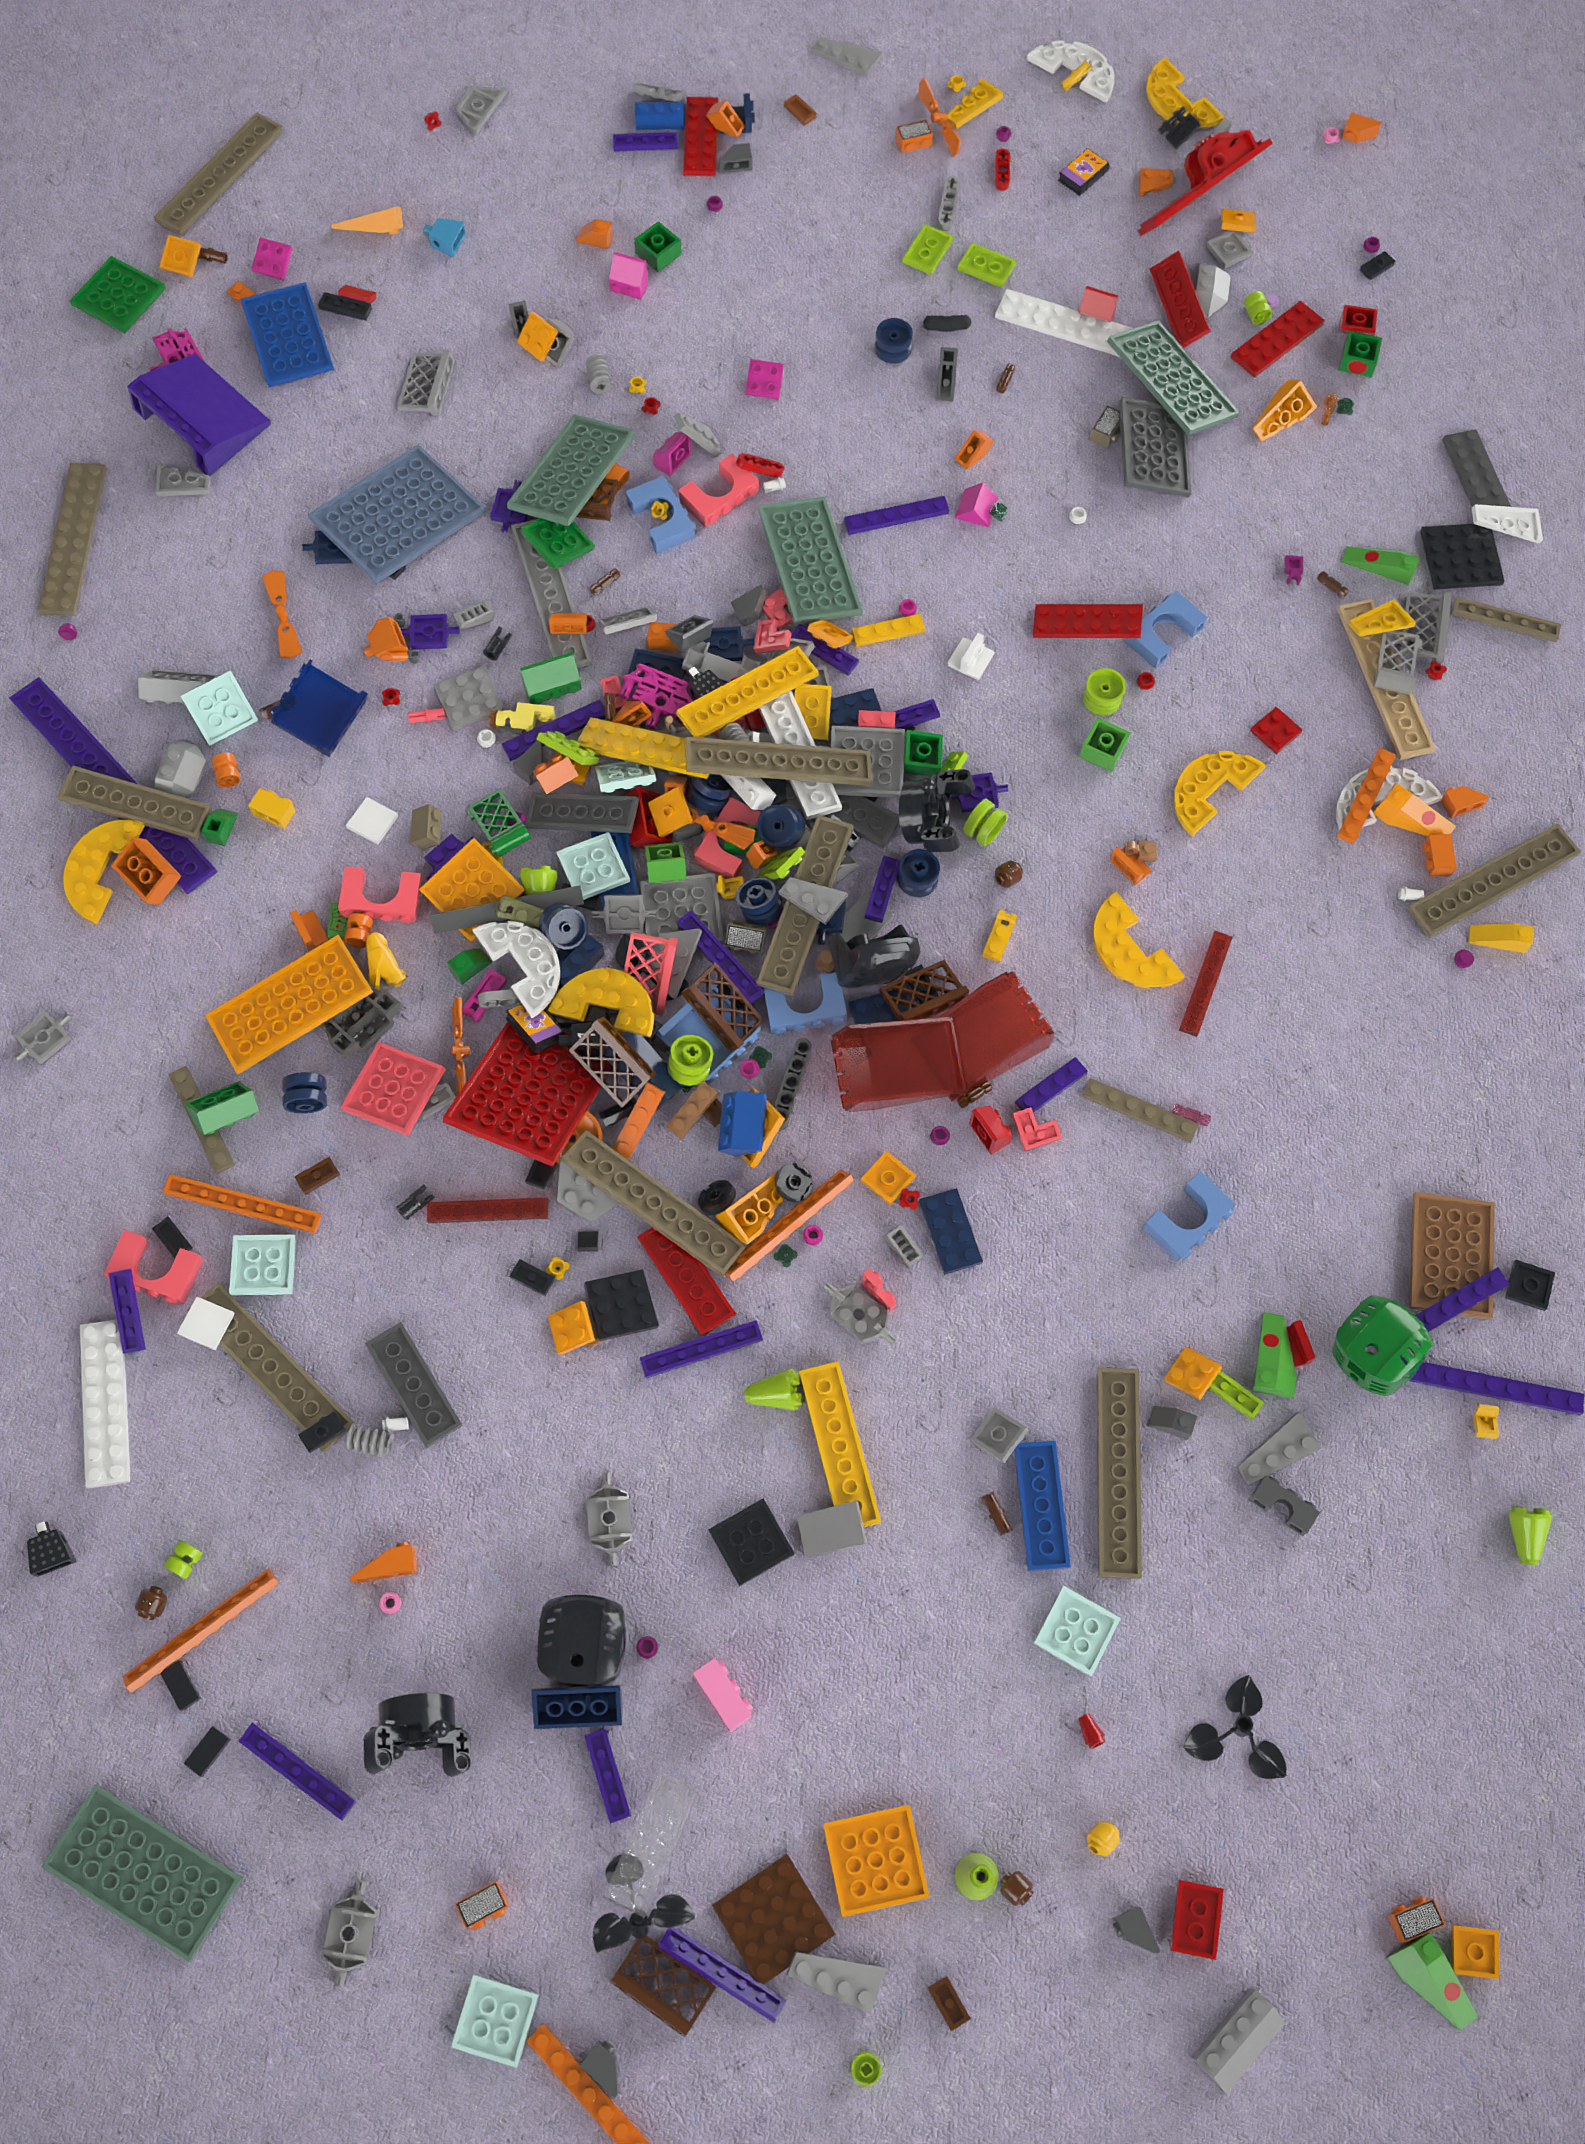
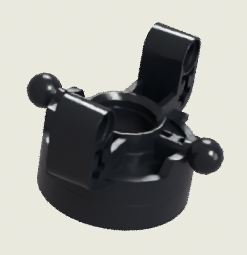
[899,769,975,852]
[364,1693,471,1777]

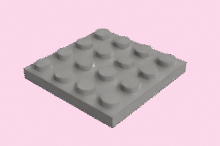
[831,726,905,798]
[640,873,724,952]

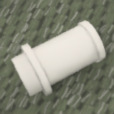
[763,477,786,494]
[1398,886,1424,901]
[382,1416,409,1434]

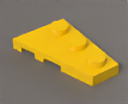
[1349,599,1416,637]

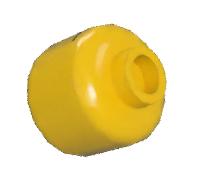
[1086,1821,1120,1856]

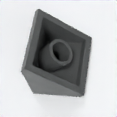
[665,615,713,653]

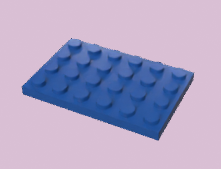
[240,282,334,388]

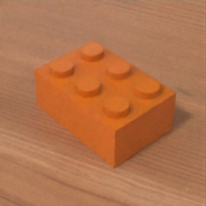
[111,837,182,905]

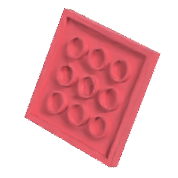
[340,1042,446,1136]

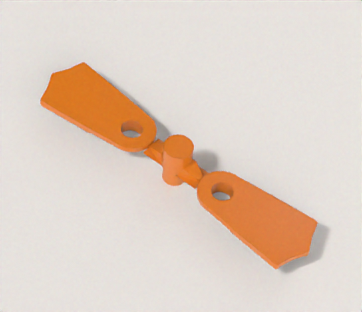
[918,78,961,157]
[262,570,303,659]
[688,806,756,850]
[450,997,470,1095]

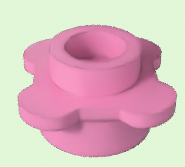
[1322,127,1340,144]

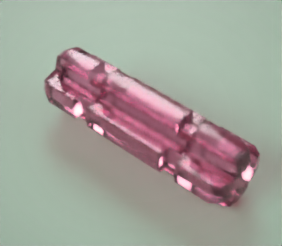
[1172,1103,1211,1126]

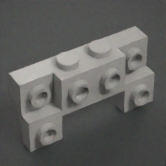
[682,642,761,684]

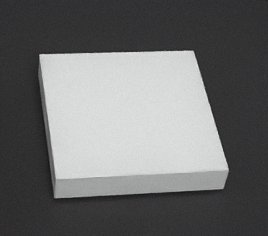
[346,797,399,845]
[177,1297,235,1350]

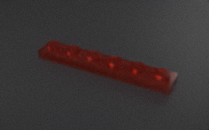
[1179,931,1233,1037]
[427,1197,548,1224]

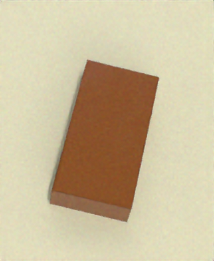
[784,94,817,126]

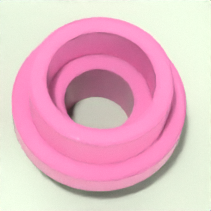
[379,1592,401,1614]

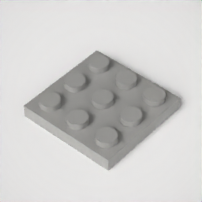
[433,666,504,731]

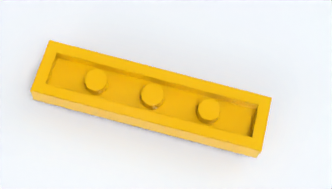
[852,614,925,647]

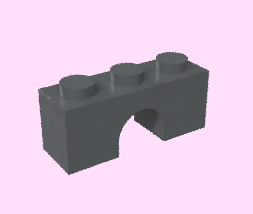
[1249,1476,1320,1536]

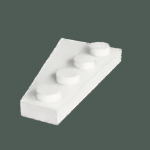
[1472,505,1543,544]

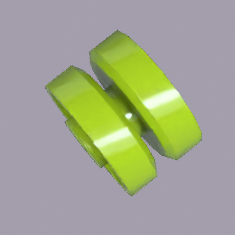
[1083,668,1126,716]
[963,799,1008,847]
[667,1035,714,1086]

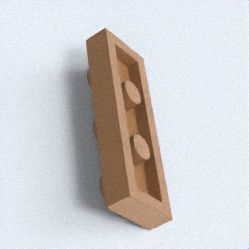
[666,1081,719,1139]

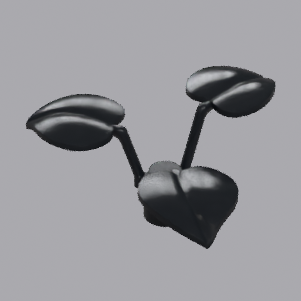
[610,934,689,1014]
[1184,1675,1287,1779]
[593,1854,695,1953]

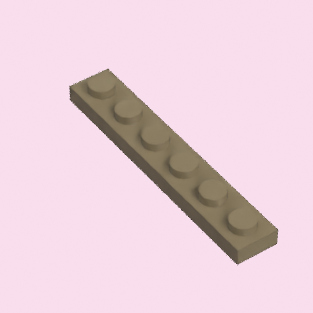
[1451,597,1561,642]
[168,1066,235,1174]
[1082,1078,1199,1143]

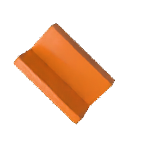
[549,613,587,634]
[1110,846,1151,885]
[290,910,329,951]

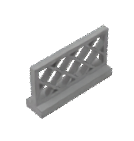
[397,350,455,416]
[1400,592,1452,662]

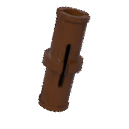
[198,248,228,264]
[982,1492,1013,1536]

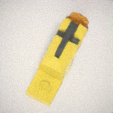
[489,703,555,735]

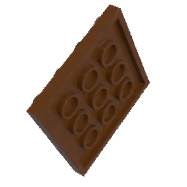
[712,1854,836,1985]

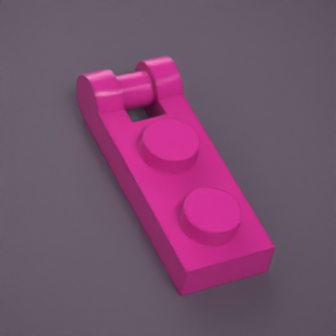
[462,969,507,1023]

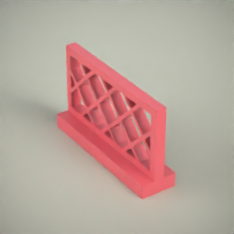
[624,932,678,1016]

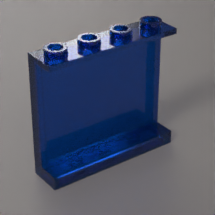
[270,659,368,757]

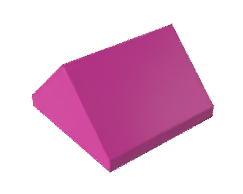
[955,483,998,527]

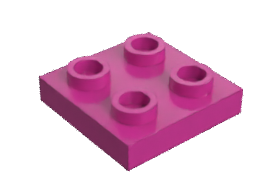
[251,237,293,280]
[745,359,784,400]

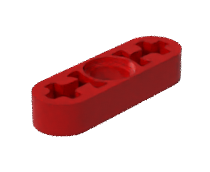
[995,148,1010,191]
[736,453,785,478]

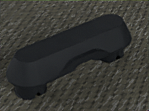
[923,315,971,332]

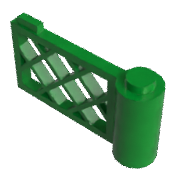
[467,789,531,857]

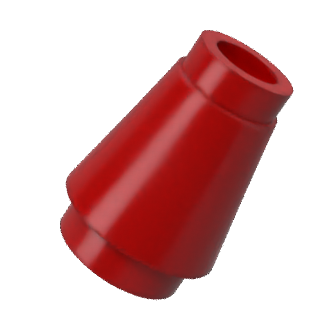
[1078,1713,1106,1749]

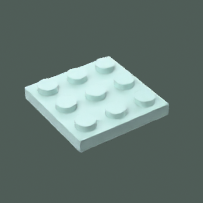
[181,671,258,746]
[595,760,656,793]
[556,832,630,899]
[229,1235,296,1295]
[1033,1586,1121,1677]
[451,1975,539,2068]

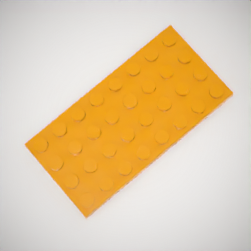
[205,935,373,1074]

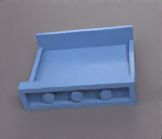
[655,979,761,1083]

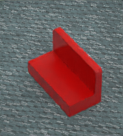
[1286,1320,1316,1368]

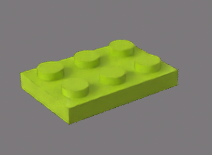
[902,224,954,275]
[957,242,1017,288]
[536,731,600,765]
[755,846,805,881]

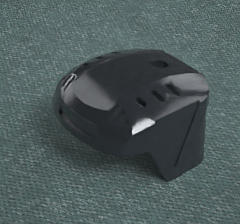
[828,924,921,989]
[537,1595,626,1687]

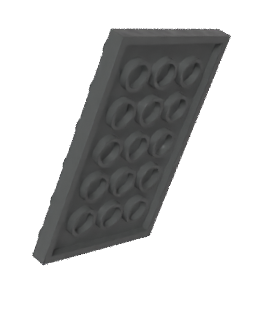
[1119,397,1192,498]

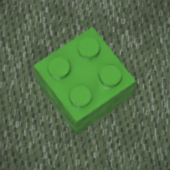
[1079,718,1131,772]
[644,842,687,883]

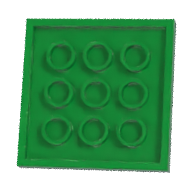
[70,256,166,334]

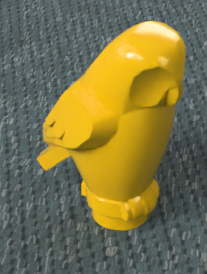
[366,932,407,990]

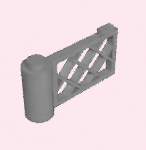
[1373,630,1422,695]

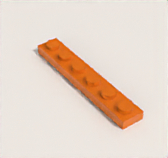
[1337,747,1396,845]

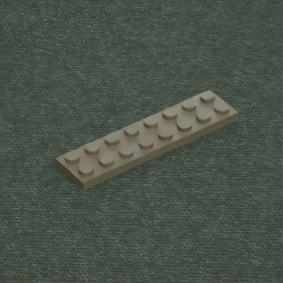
[57,765,212,841]

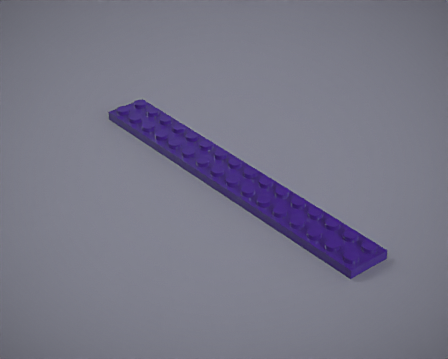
[9,677,217,895]

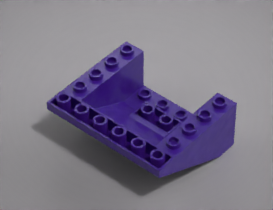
[127,354,271,476]

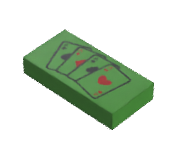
[328,903,348,940]

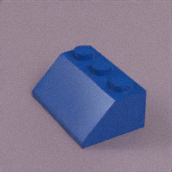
[635,102,684,130]
[718,1091,767,1157]

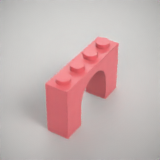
[678,454,759,527]
[693,797,761,879]
[338,866,422,923]
[104,1230,203,1305]

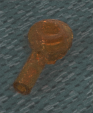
[1321,392,1339,425]

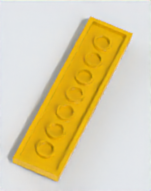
[676,646,819,738]
[577,717,709,779]
[799,1361,881,1527]

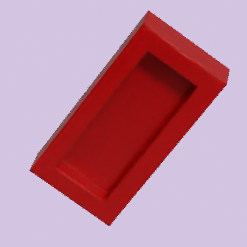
[338,285,376,303]

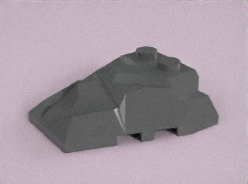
[322,984,401,1058]

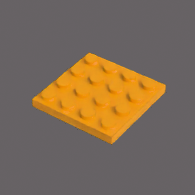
[419,838,525,943]
[823,1805,930,1917]

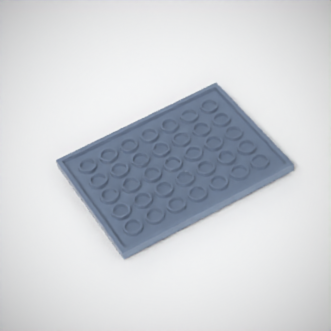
[308,444,486,584]

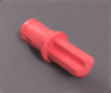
[408,708,445,723]

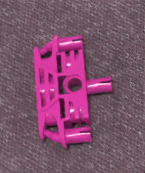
[150,328,205,371]
[618,664,693,730]

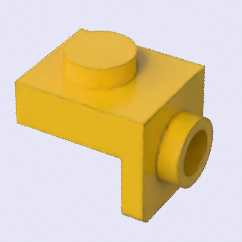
[716,875,745,900]
[1473,1404,1499,1439]

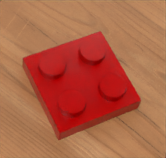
[1250,706,1303,755]

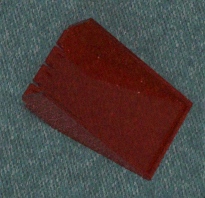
[911,971,1054,1102]
[830,1017,967,1112]

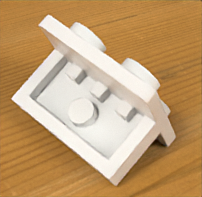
[947,633,994,680]

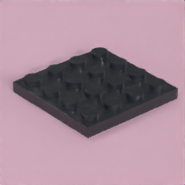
[1420,523,1505,590]

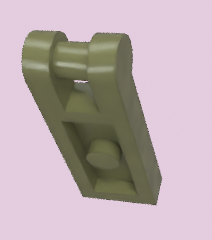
[495,896,544,929]

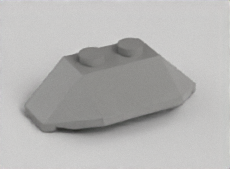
[1195,263,1231,319]
[155,740,207,798]

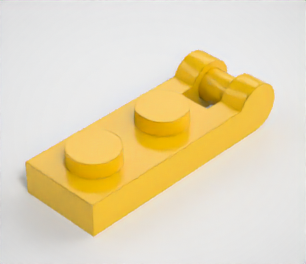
[982,909,1018,963]

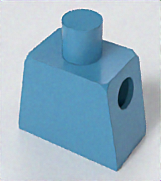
[423,218,466,257]

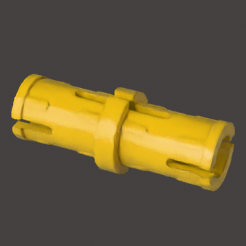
[1060,60,1091,91]

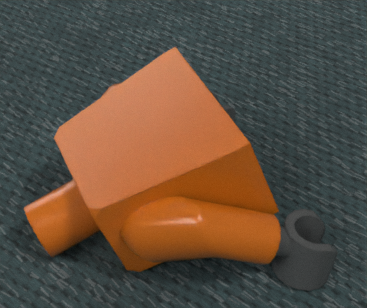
[363,613,420,664]

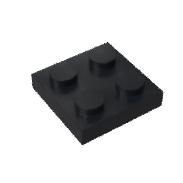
[1505,1260,1555,1311]

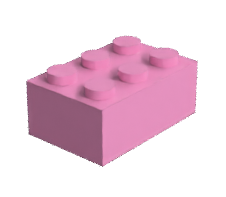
[693,1658,753,1733]

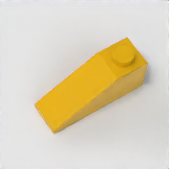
[1468,923,1534,953]

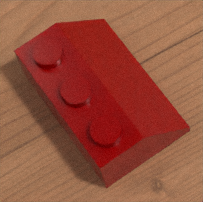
[624,786,673,849]

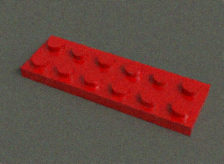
[683,97,719,176]
[1149,250,1211,348]
[1230,300,1325,378]
[1033,604,1143,638]
[637,1227,736,1337]

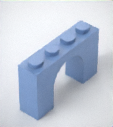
[625,476,696,554]
[1125,591,1208,669]
[763,973,847,1035]
[1143,1171,1236,1262]

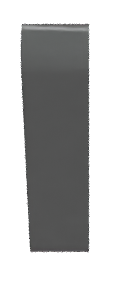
[774,1038,812,1131]

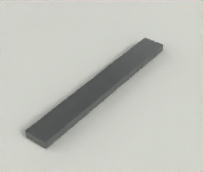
[430,885,584,934]

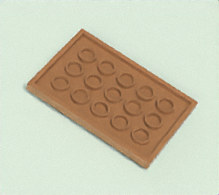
[1409,1192,1495,1320]

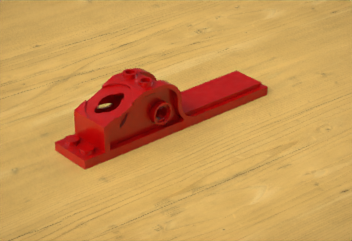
[1137,130,1273,236]

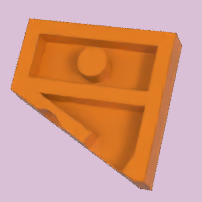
[1139,168,1173,197]

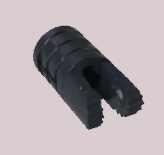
[483,626,512,661]
[396,1184,435,1221]

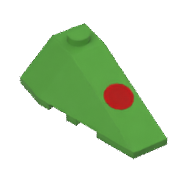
[1341,547,1419,585]
[1252,1312,1297,1399]
[1387,1933,1478,2030]

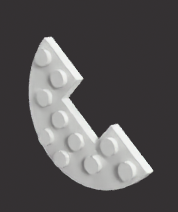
[1027,41,1114,103]
[1336,766,1443,830]
[473,921,560,1018]

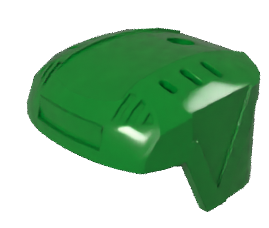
[1332,1295,1433,1396]

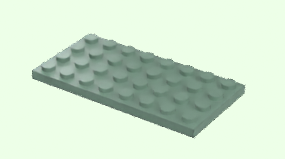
[1107,320,1240,435]
[507,414,635,526]
[758,497,863,625]
[42,1784,243,1963]

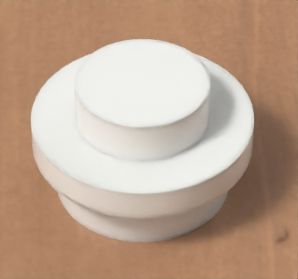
[1069,507,1087,524]
[477,729,496,747]

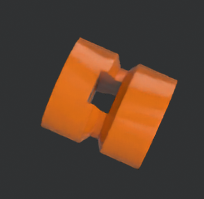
[212,753,241,788]
[344,913,373,948]

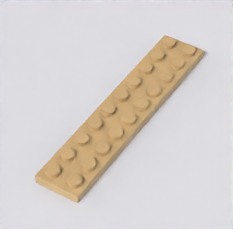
[1337,599,1436,760]

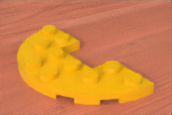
[1146,57,1225,128]
[1174,751,1266,837]
[63,820,145,925]
[1093,892,1185,989]
[547,968,654,1037]

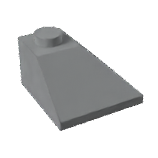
[546,319,574,368]

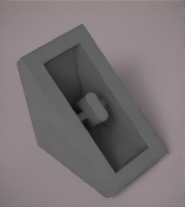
[508,300,529,339]

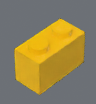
[248,788,296,829]

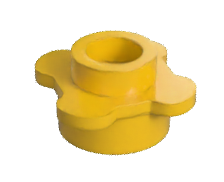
[947,75,966,92]
[629,377,646,394]
[652,501,669,520]
[546,1257,570,1280]

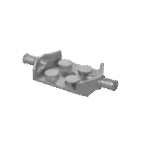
[822,1281,897,1345]
[587,1472,633,1567]
[322,1880,379,1988]

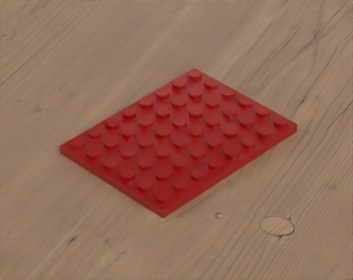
[443,1022,613,1167]

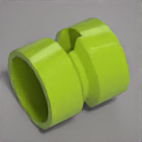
[1243,291,1273,325]
[163,1540,204,1580]
[850,2051,881,2086]

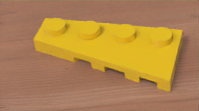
[946,78,1003,129]

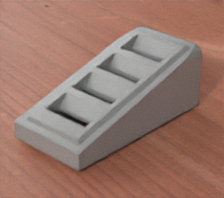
[453,600,494,629]
[882,1224,924,1268]

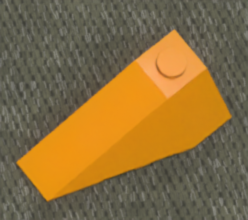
[331,206,403,235]
[715,1172,783,1245]

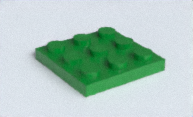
[521,518,595,570]

